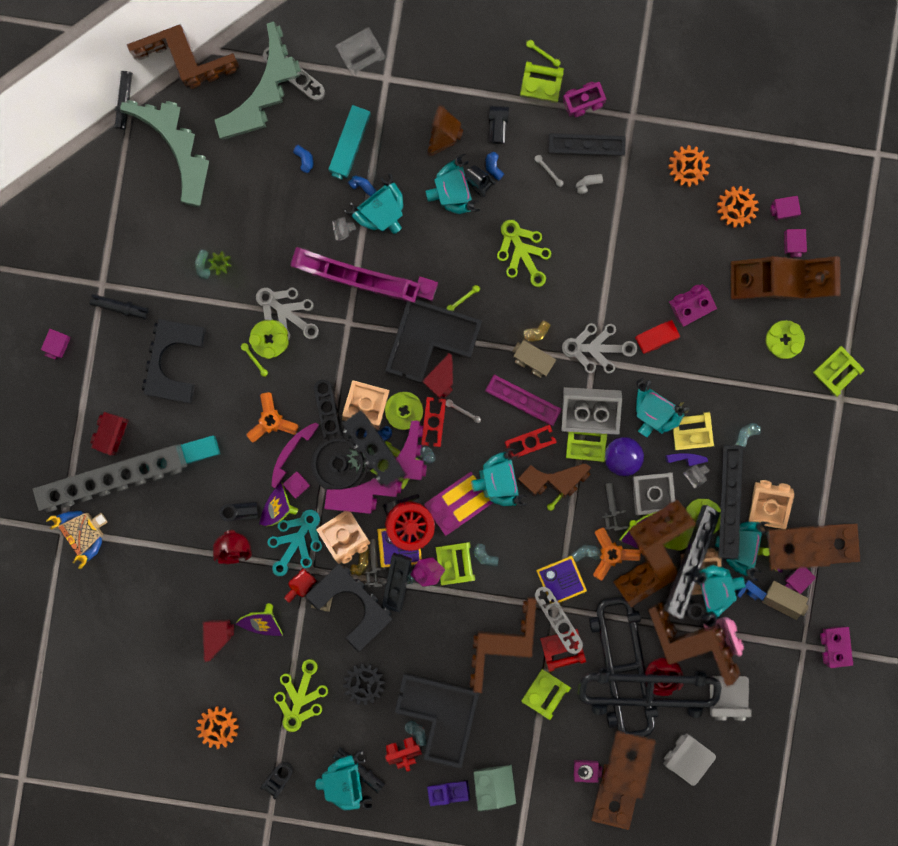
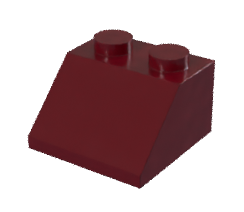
[423,353,453,399]
[90,412,128,456]
[203,620,234,662]

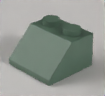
[473,765,516,811]

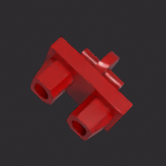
[385,737,422,772]

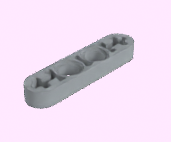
[263,47,325,101]
[535,587,583,654]

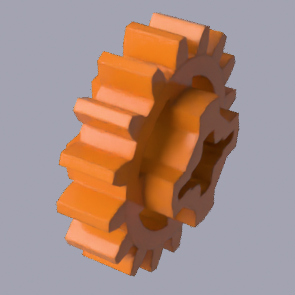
[668,145,710,188]
[716,186,759,228]
[196,706,239,749]

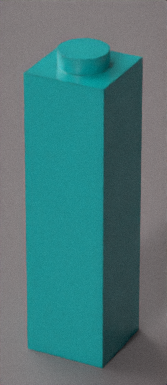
[328,105,371,180]
[146,435,220,471]

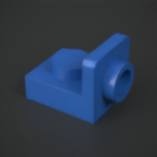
[735,580,767,601]

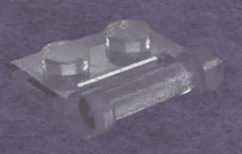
[336,27,386,76]

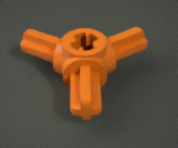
[246,392,298,442]
[593,527,641,581]

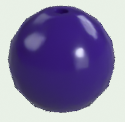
[604,437,644,477]

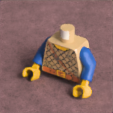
[46,511,108,569]

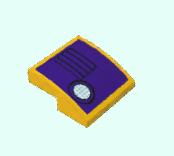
[377,528,422,567]
[536,555,587,604]

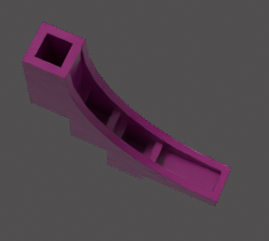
[291,248,420,303]
[325,420,427,514]

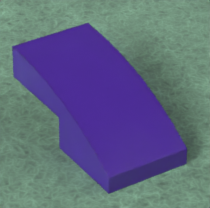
[665,453,708,466]
[427,780,470,806]

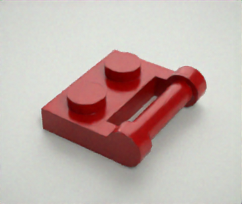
[540,629,586,672]

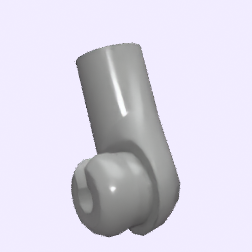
[576,174,603,194]

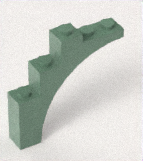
[215,22,301,140]
[120,100,209,207]

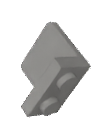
[709,676,751,721]
[663,733,716,786]

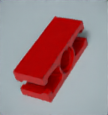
[421,397,446,447]
[505,425,557,458]

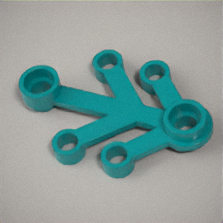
[268,510,322,576]

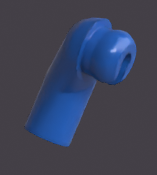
[293,145,314,173]
[485,152,504,181]
[348,176,377,197]
[363,426,392,441]

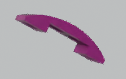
[272,423,320,488]

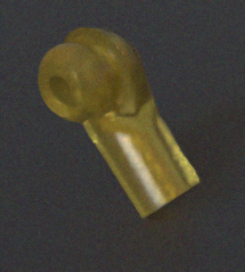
[524,320,551,342]
[350,549,369,576]

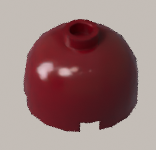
[213,530,252,564]
[645,658,684,696]

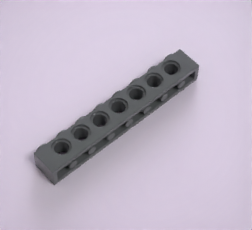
[33,445,187,513]

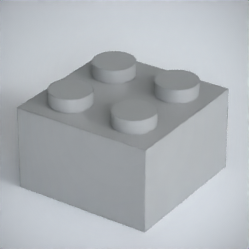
[632,473,675,515]

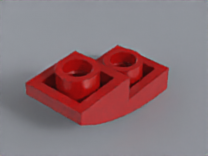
[635,320,681,354]

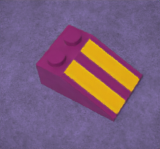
[424,472,493,536]

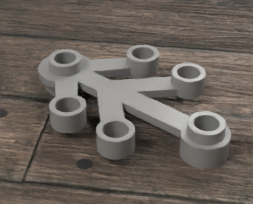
[256,288,319,340]
[562,323,637,374]

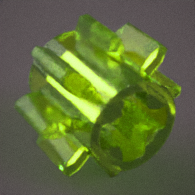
[208,251,232,275]

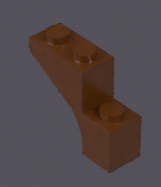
[517,464,591,498]

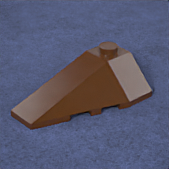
[427,106,464,156]

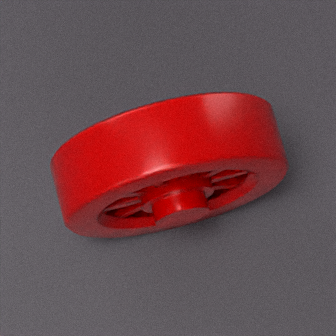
[385,501,435,551]

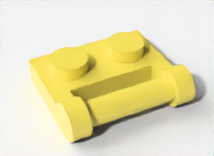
[673,412,714,450]

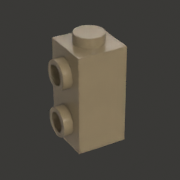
[512,340,556,378]
[762,581,809,620]

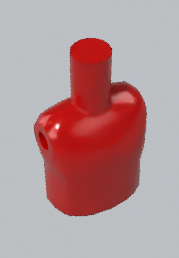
[284,568,317,603]

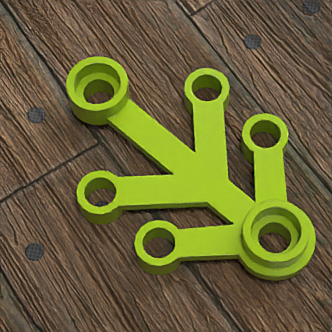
[497,220,551,287]
[274,659,328,732]

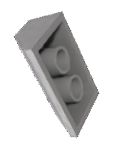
[562,387,622,434]

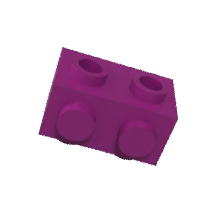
[563,81,606,118]
[669,284,717,327]
[820,626,853,668]

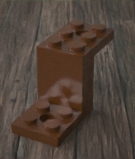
[127,24,240,89]
[731,257,840,300]
[613,499,696,607]
[767,523,860,570]
[470,597,536,693]
[649,601,740,687]
[591,731,655,830]

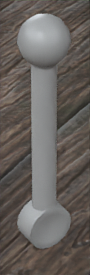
[535,155,564,187]
[446,399,481,423]

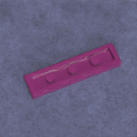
[485,375,562,426]

